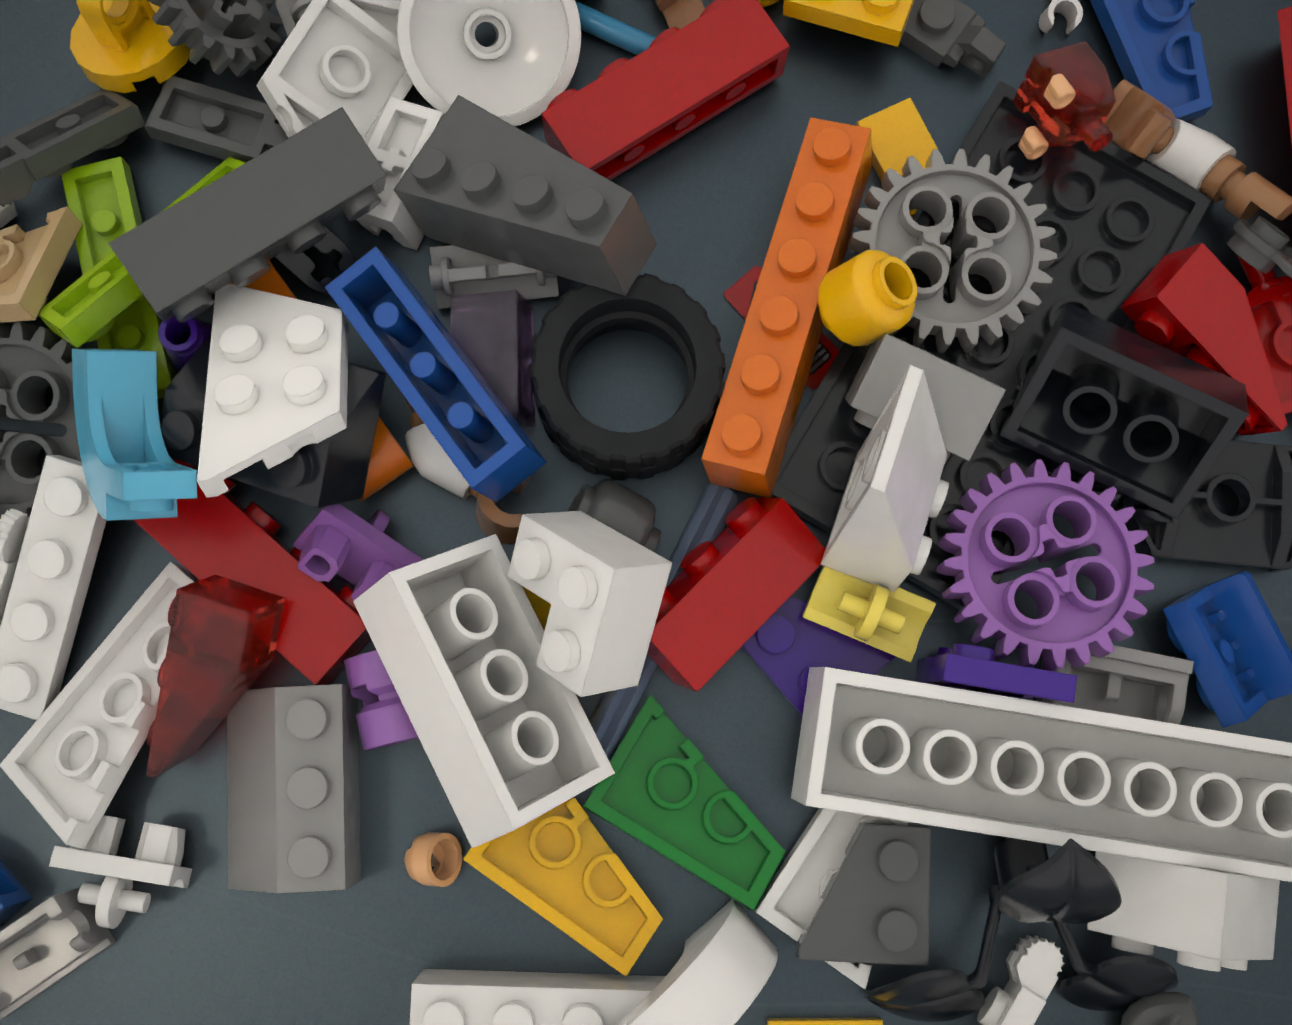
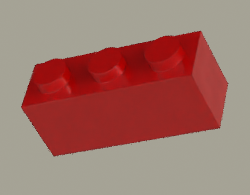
[647,497,825,692]

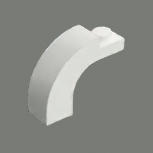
[616,900,778,1025]

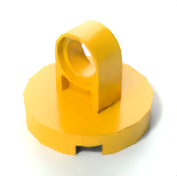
[70,0,190,93]

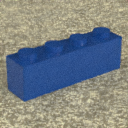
[325,246,547,503]

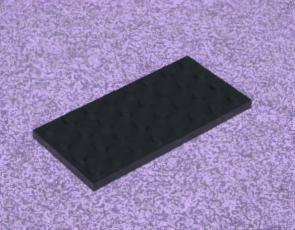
[771,81,1212,610]

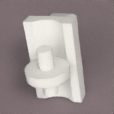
[49,815,192,929]

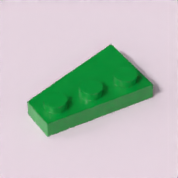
[583,694,786,910]

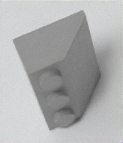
[227,684,361,893]

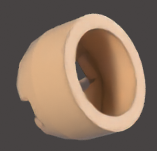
[404,832,462,887]

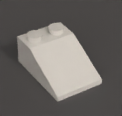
[821,365,949,592]

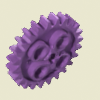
[936,459,1155,671]

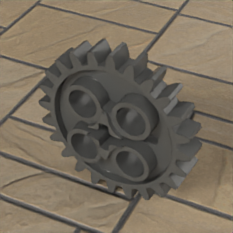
[0,321,83,518]

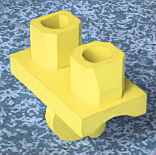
[802,565,936,663]

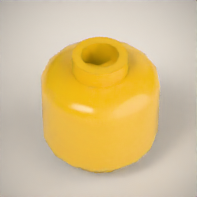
[818,250,917,346]

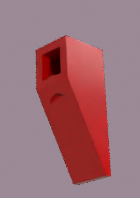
[1120,243,1288,436]

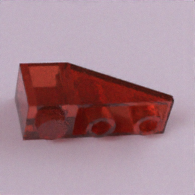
[146,574,285,778]

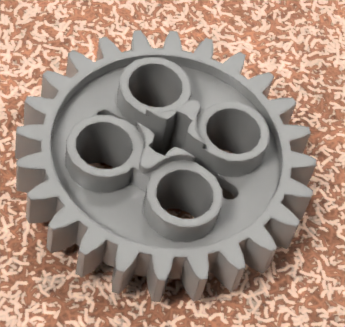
[848,149,1057,353]

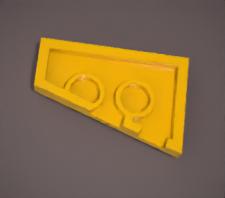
[463,797,663,977]

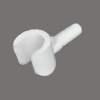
[1038,0,1083,35]

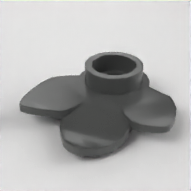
[1227,216,1292,278]

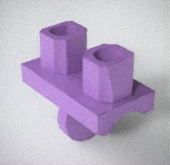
[293,504,424,605]

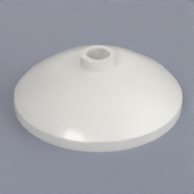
[397,0,581,126]

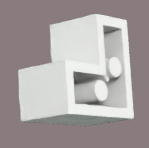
[507,511,672,697]
[1087,851,1280,972]

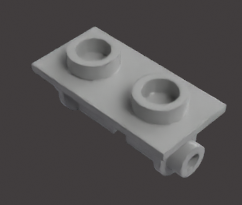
[429,245,559,309]

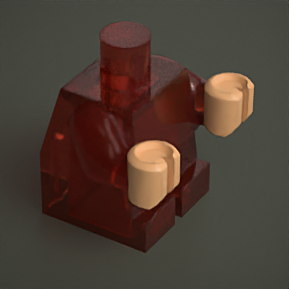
[1013,41,1116,160]

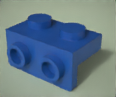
[1163,571,1292,728]

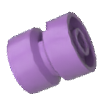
[344,650,419,751]

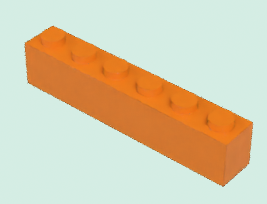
[701,117,872,498]

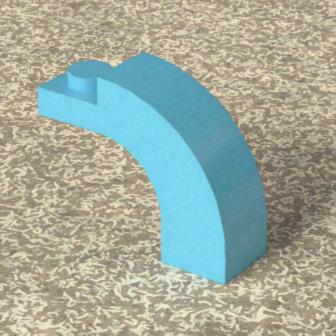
[72,348,197,521]

